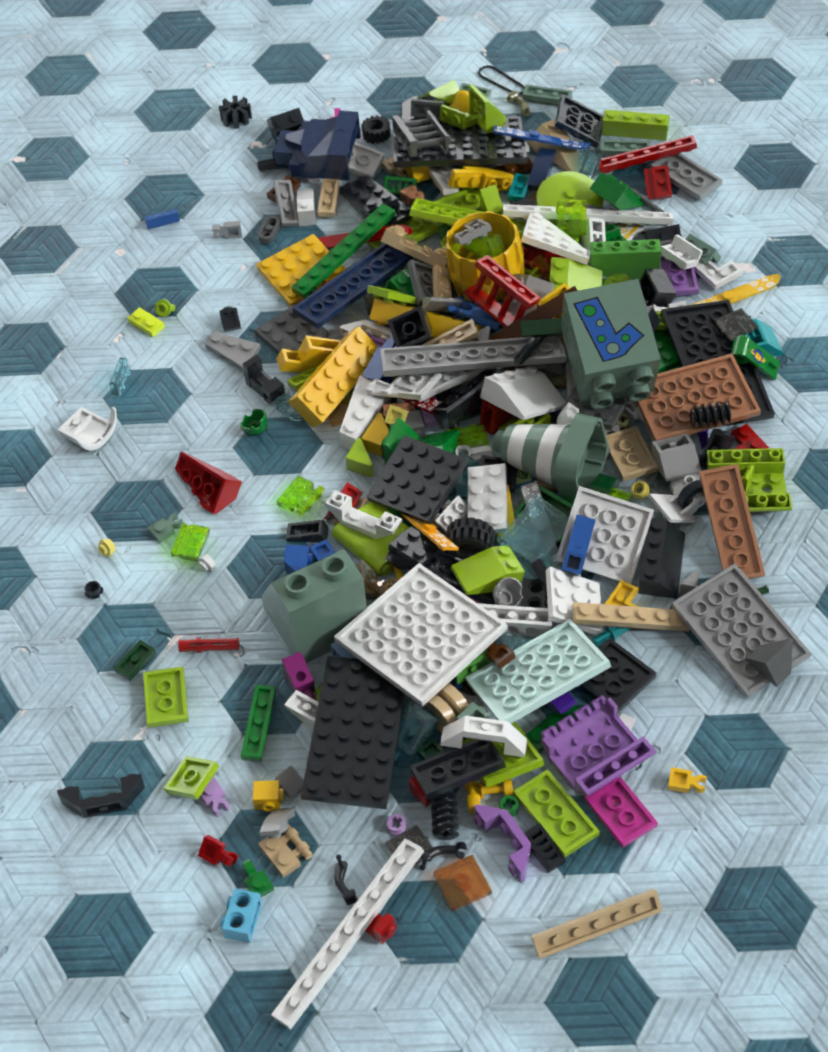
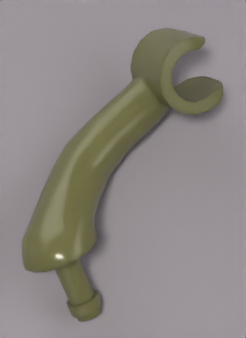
[507,91,530,117]

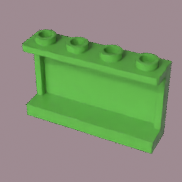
[590,239,661,281]

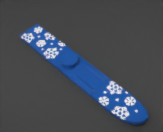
[493,125,590,150]

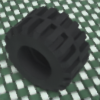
[445,517,495,560]

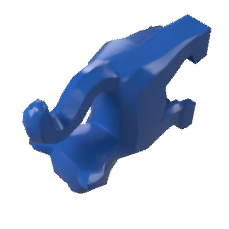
[446,297,499,330]

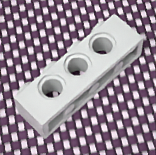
[479,604,553,638]

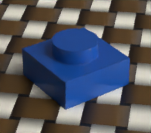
[310,539,335,561]

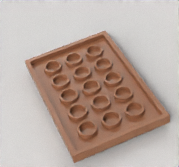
[636,354,761,441]

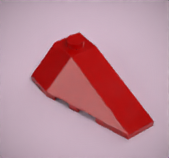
[175,451,242,514]

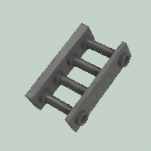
[392,110,451,157]

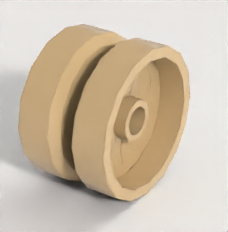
[419,683,469,733]

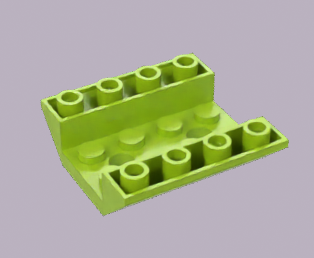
[707,448,792,512]

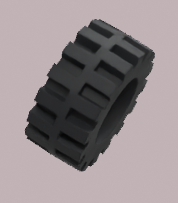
[362,115,391,144]

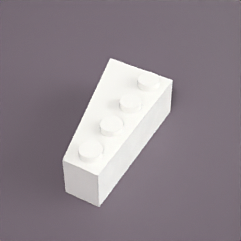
[339,375,391,450]

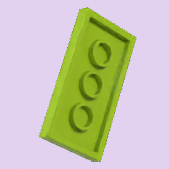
[513,769,600,858]

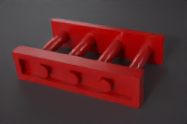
[463,255,540,327]

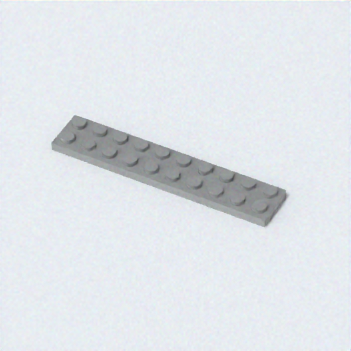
[380,334,567,377]

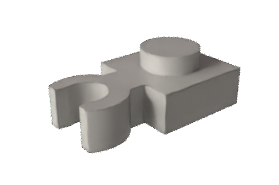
[212,221,242,239]

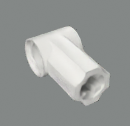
[455,445,493,470]

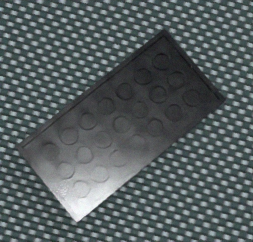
[660,300,775,426]
[301,656,405,810]

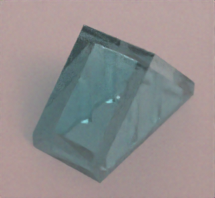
[578,148,603,179]

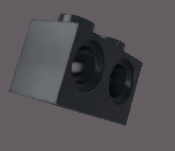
[521,578,548,608]

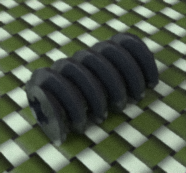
[690,402,731,429]
[430,791,459,840]

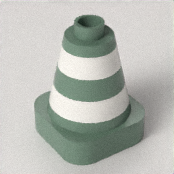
[493,413,608,504]

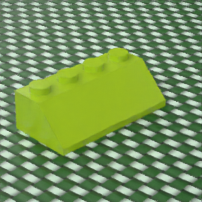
[602,110,670,141]

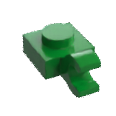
[242,859,274,898]

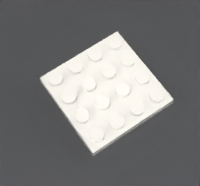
[555,486,654,584]

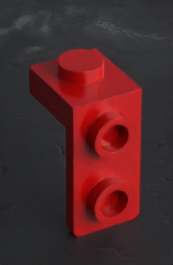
[365,913,397,945]

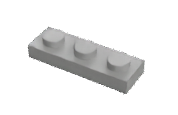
[274,180,299,227]

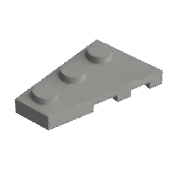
[205,331,261,372]

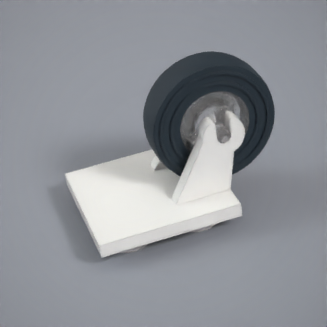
[648,480,706,523]

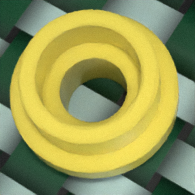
[631,481,650,500]
[98,539,115,557]

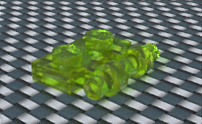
[556,200,587,235]
[447,424,489,454]
[277,475,324,516]

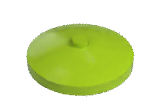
[536,171,603,230]

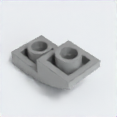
[260,808,295,839]

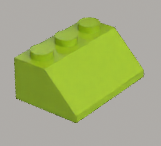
[469,84,506,133]

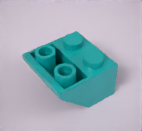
[739,318,784,357]

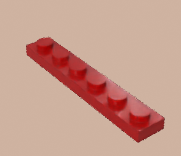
[597,135,697,173]

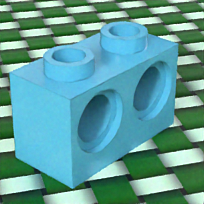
[220,888,262,943]

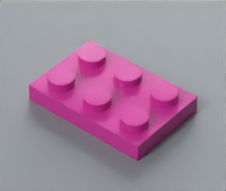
[584,777,658,848]

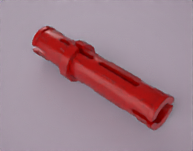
[178,637,240,653]

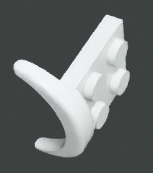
[58,407,117,451]

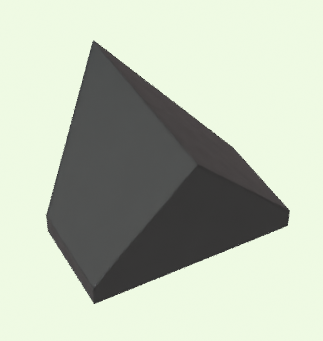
[746,638,793,687]

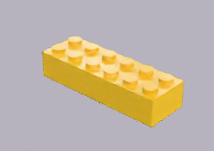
[369,298,483,342]
[288,326,378,428]

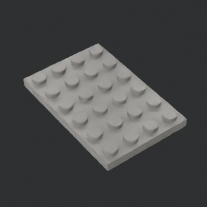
[671,563,812,699]

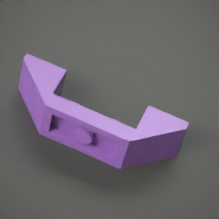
[473,804,531,882]

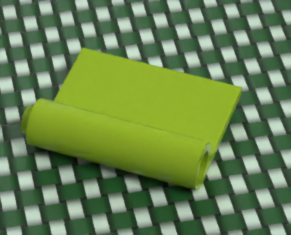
[332,501,409,576]

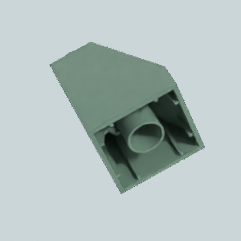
[262,549,367,663]

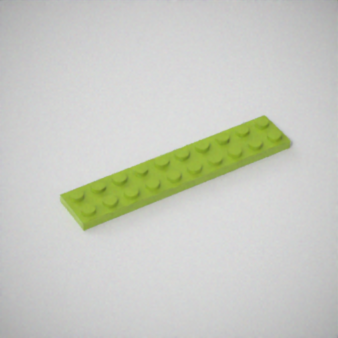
[409,198,581,243]

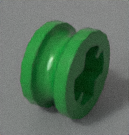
[500,795,519,817]

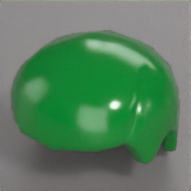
[240,409,268,436]

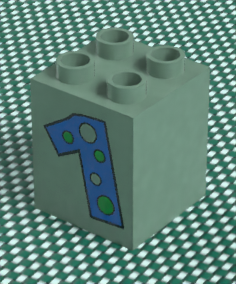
[561,279,661,409]

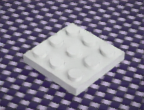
[546,567,603,635]

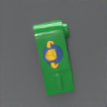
[731,335,780,380]

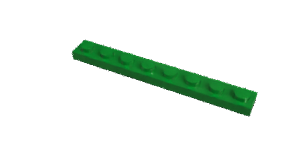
[291,203,396,299]

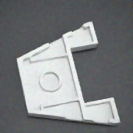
[366,372,442,400]

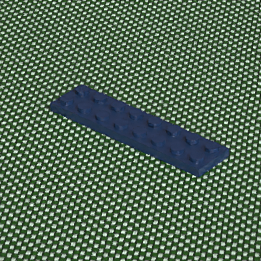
[292,243,414,329]

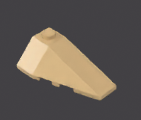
[528,119,588,174]

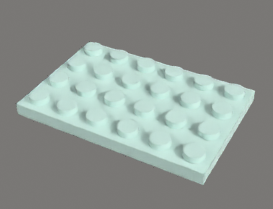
[465,619,611,724]

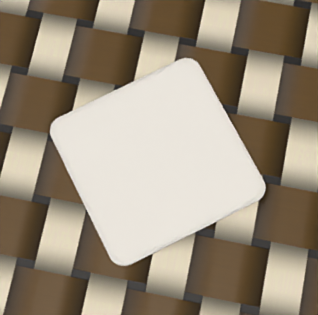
[619,713,636,731]

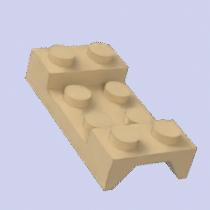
[381,225,447,267]

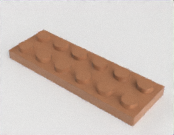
[699,464,765,580]

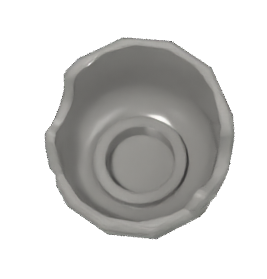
[493,577,523,606]

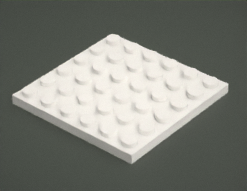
[334,563,508,707]

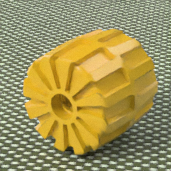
[446,211,525,306]

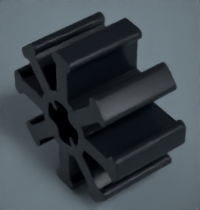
[219,95,252,129]

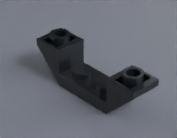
[57,774,145,818]

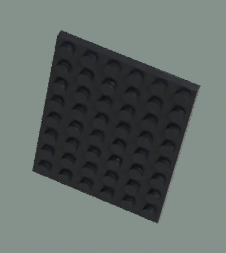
[393,115,527,168]

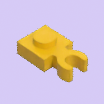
[668,767,707,793]

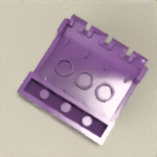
[540,695,657,797]

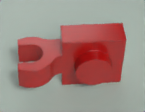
[197,835,239,866]

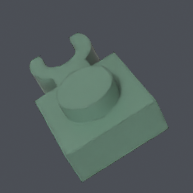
[148,513,184,544]

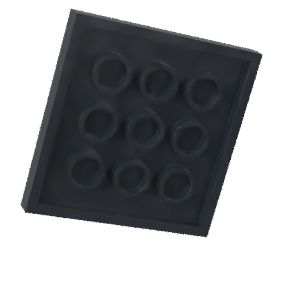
[366,435,468,524]

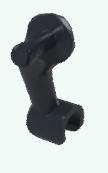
[420,842,467,870]
[334,854,358,905]

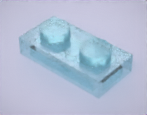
[109,357,131,396]

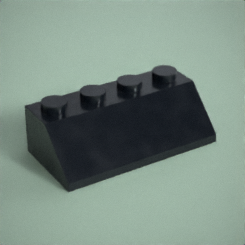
[431,368,503,429]
[638,518,685,599]

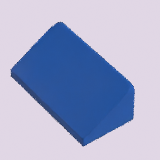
[144,209,180,230]

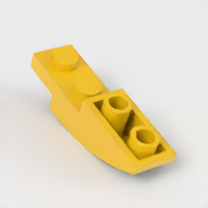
[448,166,514,191]

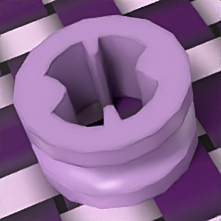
[387,814,406,836]

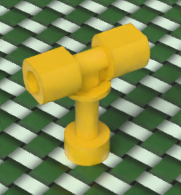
[465,779,513,814]

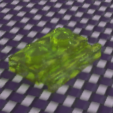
[170,522,210,562]

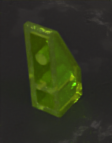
[462,233,506,259]

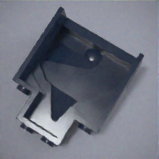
[272,110,361,181]

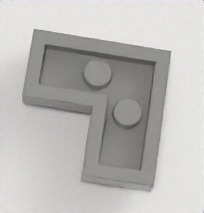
[453,218,492,245]

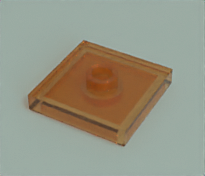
[433,855,492,911]

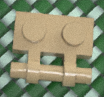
[258,823,313,878]

